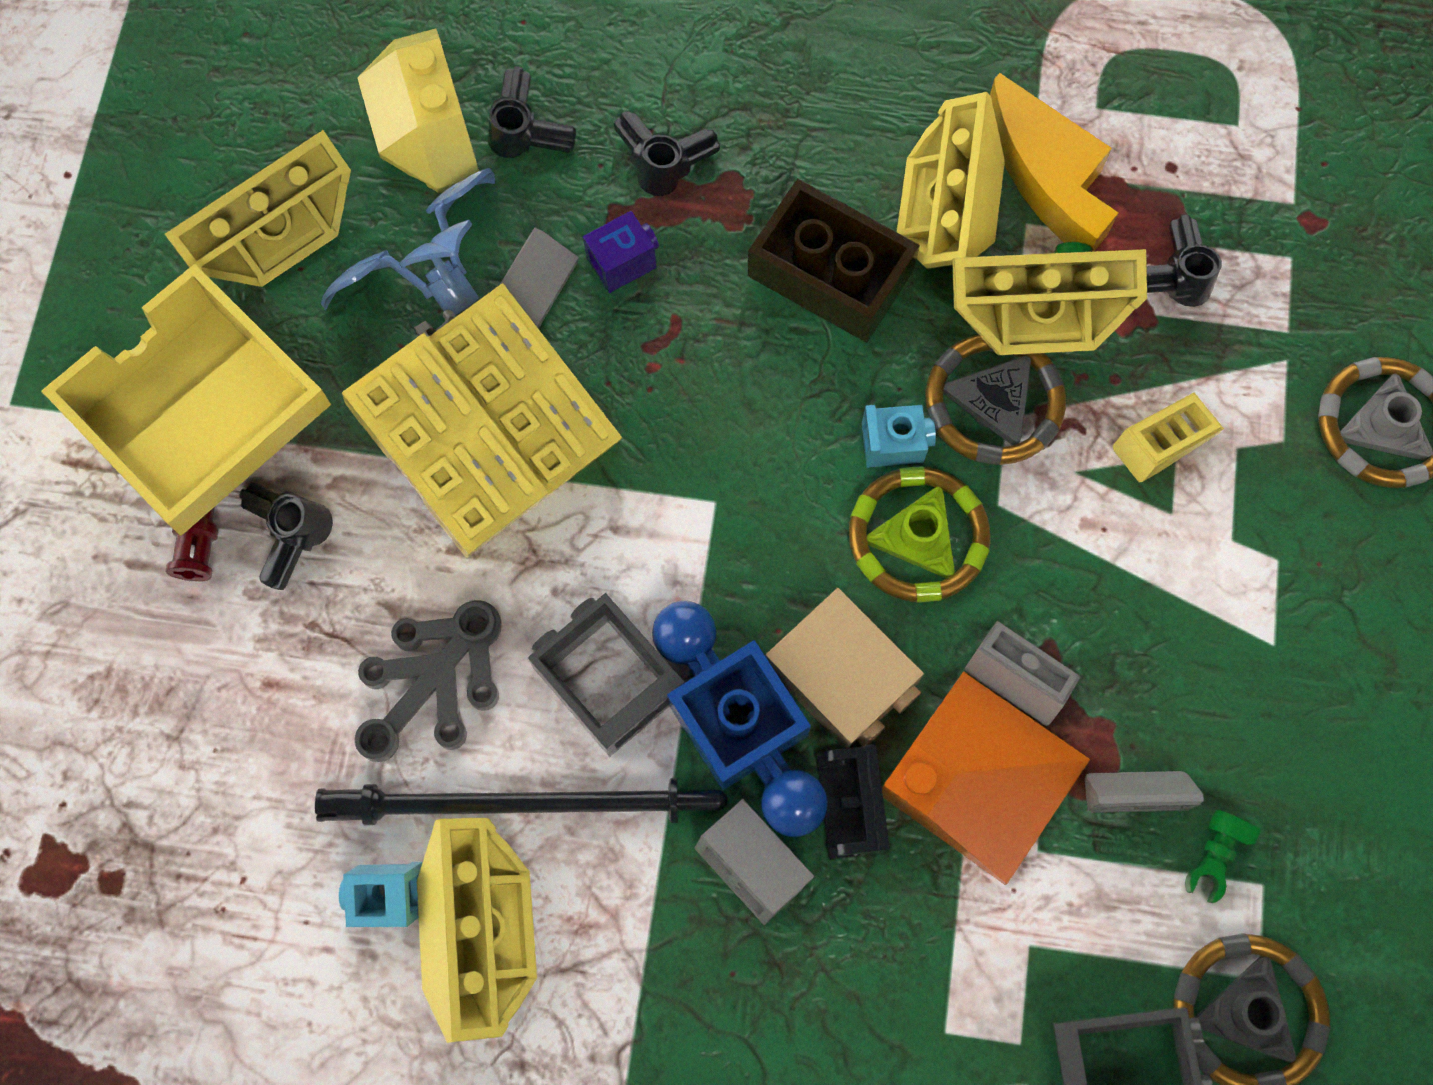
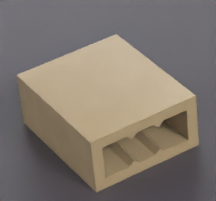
[765,588,924,749]

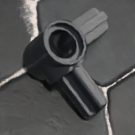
[488,66,576,158]
[614,111,720,196]
[1147,215,1222,307]
[239,483,333,590]

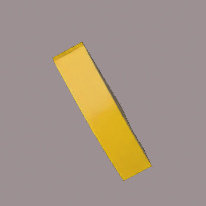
[990,73,1119,252]

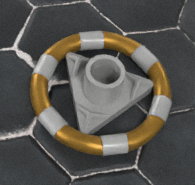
[1318,357,1433,488]

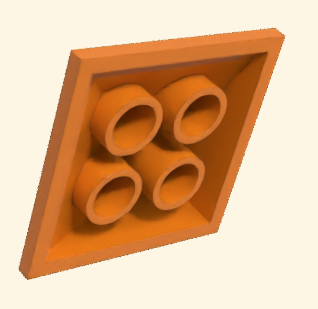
[882,671,1090,885]

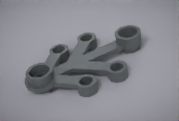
[355,600,502,762]

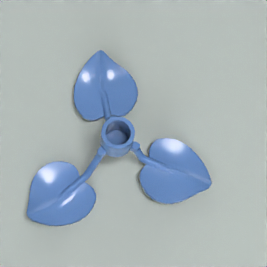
[321,168,495,315]

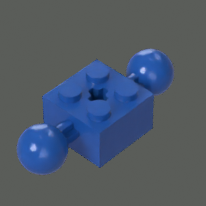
[652,601,827,837]

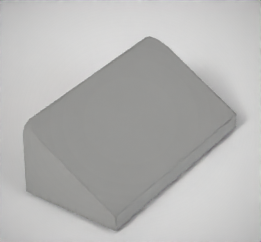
[500,228,579,329]
[965,621,1081,726]
[1085,771,1204,813]

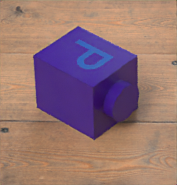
[583,211,659,293]

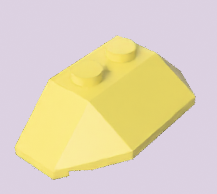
[357,29,479,193]
[897,92,1005,269]
[165,130,351,287]
[952,249,1147,355]
[417,818,537,1043]

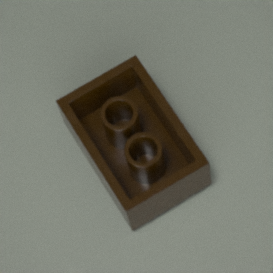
[747,178,920,343]

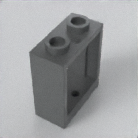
[528,593,685,757]
[1052,1007,1213,1085]

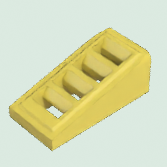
[1113,392,1224,482]

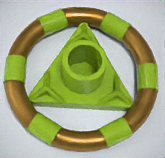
[849,466,990,603]

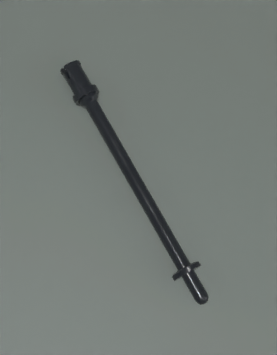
[315,778,728,826]

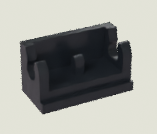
[817,745,890,860]

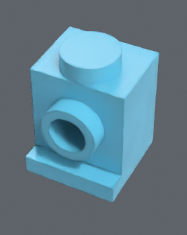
[862,405,936,468]
[339,862,422,927]

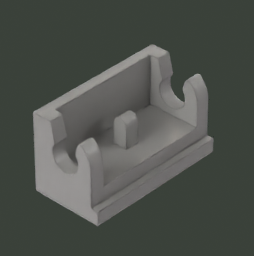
[694,799,814,926]

